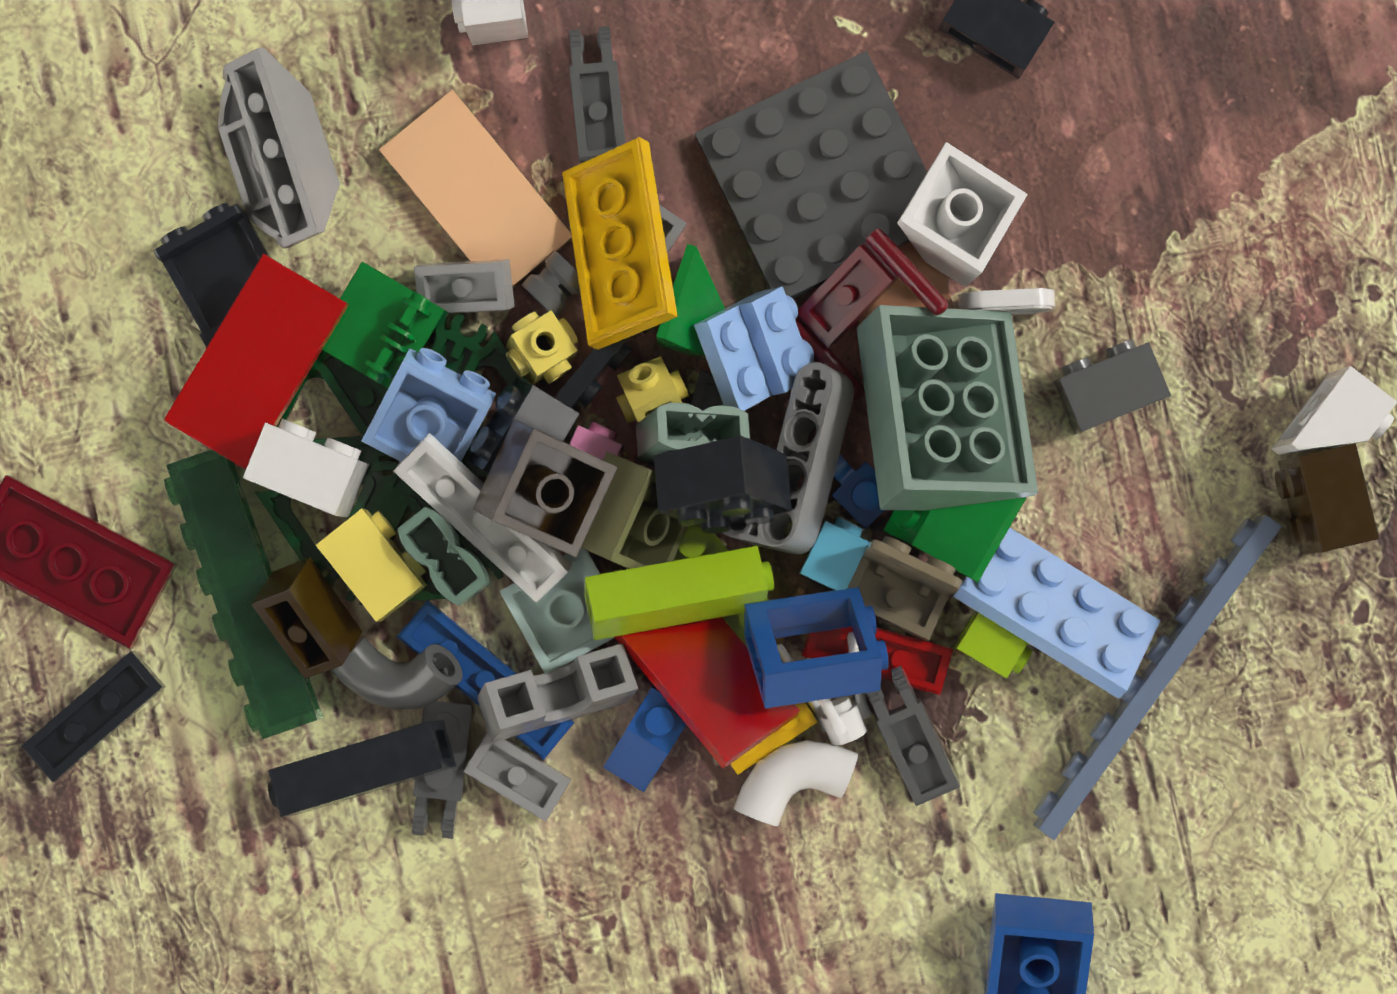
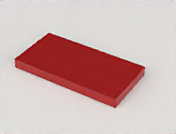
[163,254,349,470]
[614,617,800,769]

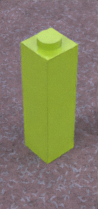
[584,546,774,640]

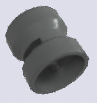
[521,251,580,317]

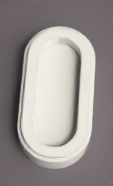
[958,288,1055,315]

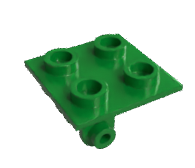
[322,261,445,389]

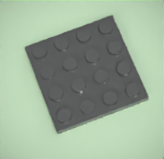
[695,51,927,299]

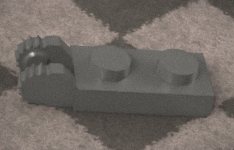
[569,26,626,163]
[867,666,960,806]
[412,701,473,839]

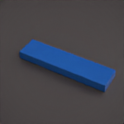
[397,600,575,760]

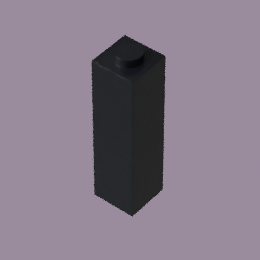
[268,720,457,817]

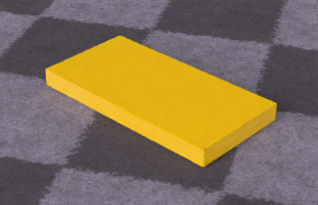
[562,137,678,350]

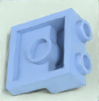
[694,286,814,411]
[362,348,496,461]

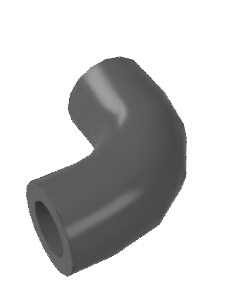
[330,636,463,710]

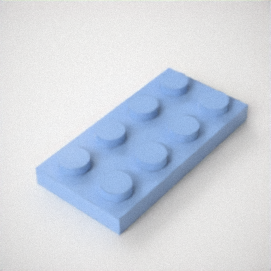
[953,528,1161,699]

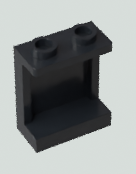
[153,203,271,348]

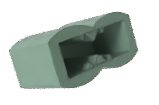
[636,403,750,465]
[398,507,491,606]

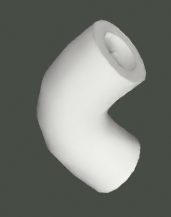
[733,740,858,826]

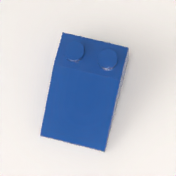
[985,893,1094,994]

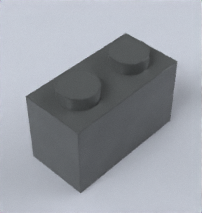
[1054,339,1171,435]

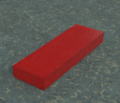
[801,627,953,695]

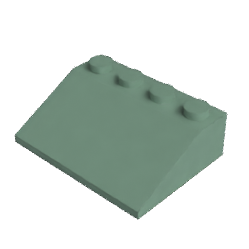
[856,305,1038,511]

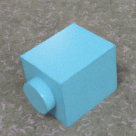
[799,517,869,591]

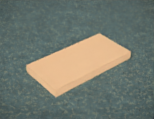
[379,89,572,288]

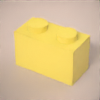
[316,509,427,622]

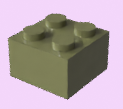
[581,452,688,569]

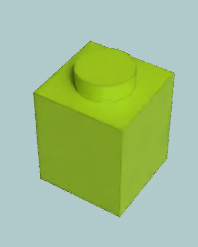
[953,611,1033,679]

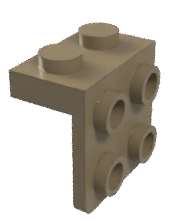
[847,536,963,641]

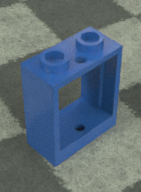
[744,587,888,708]

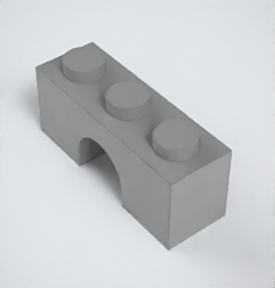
[477,643,638,743]

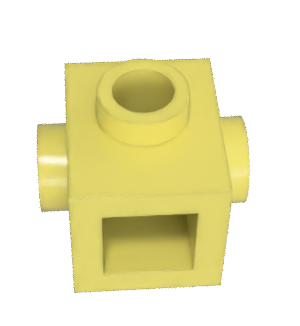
[506,310,578,385]
[616,356,689,423]

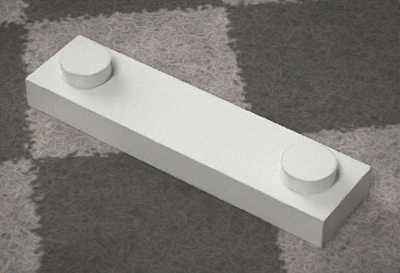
[393,433,572,603]

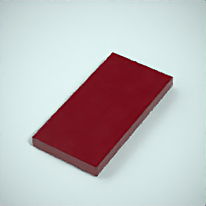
[0,475,178,649]

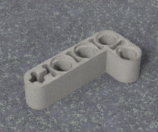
[723,362,854,554]

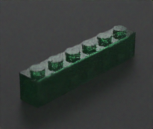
[164,449,324,740]

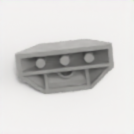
[218,48,340,248]

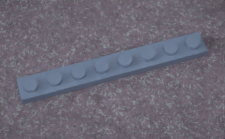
[1033,515,1282,840]

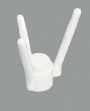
[777,632,872,746]

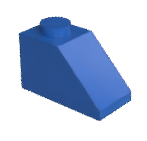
[603,685,686,792]

